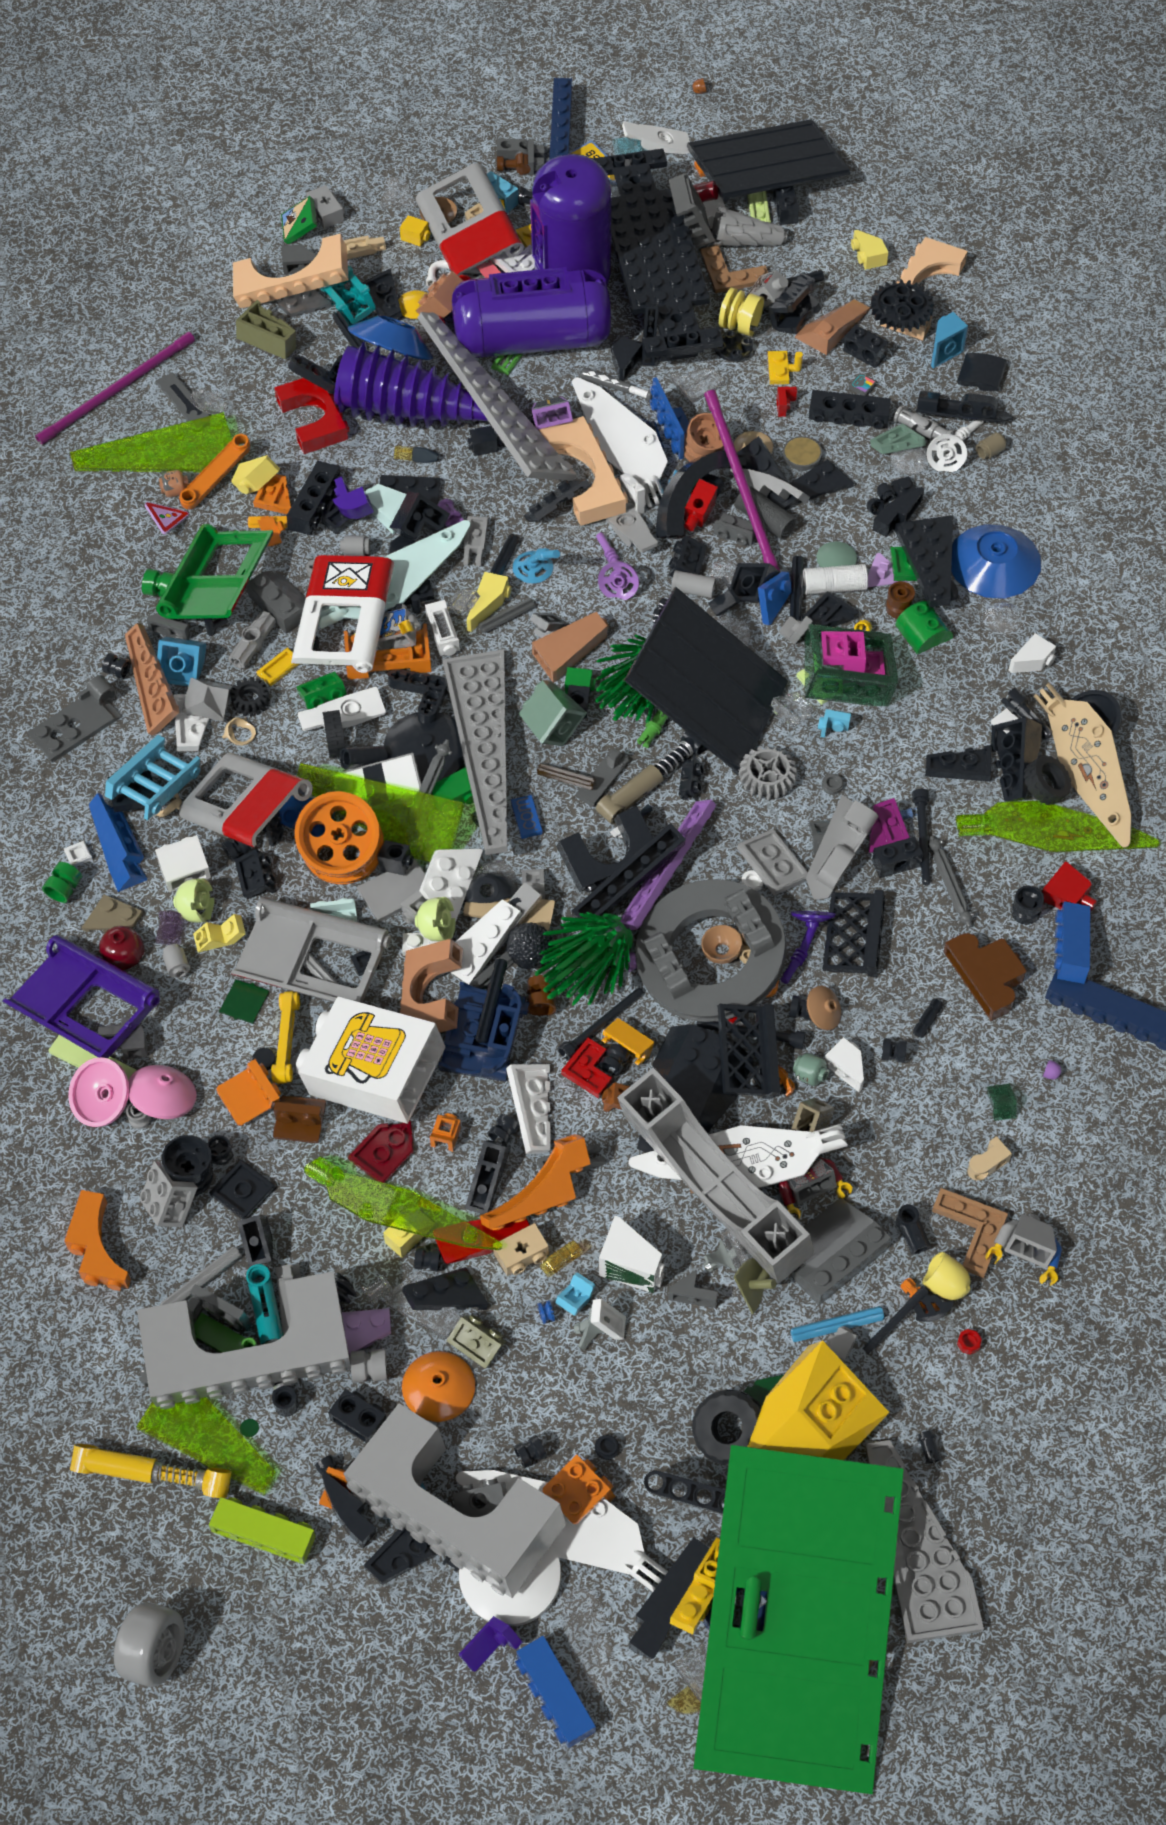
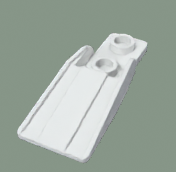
[622,121,690,154]
[298,687,386,731]

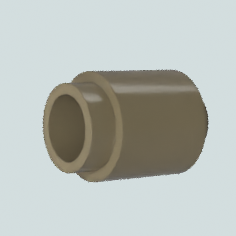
[976,432,1006,459]

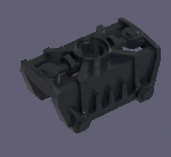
[769,273,821,334]

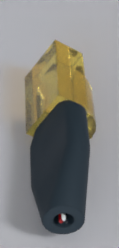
[394,445,439,463]

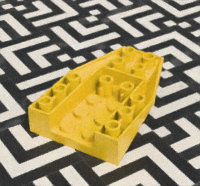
[747,1340,889,1460]

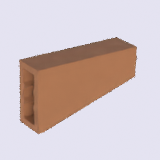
[532,611,609,682]

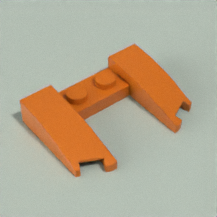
[344,623,431,680]

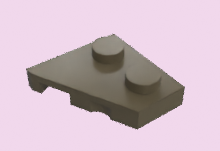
[82,894,143,932]

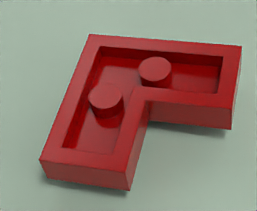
[561,1037,612,1098]

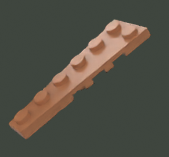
[125,623,180,735]

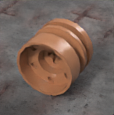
[684,413,729,462]

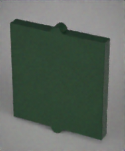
[219,979,269,1024]

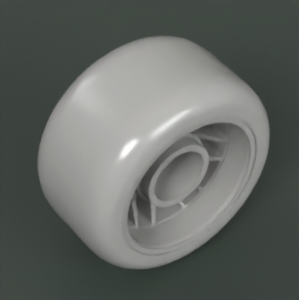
[114,1602,185,1687]

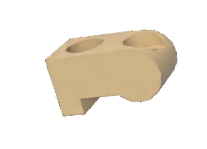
[967,1136,1012,1181]

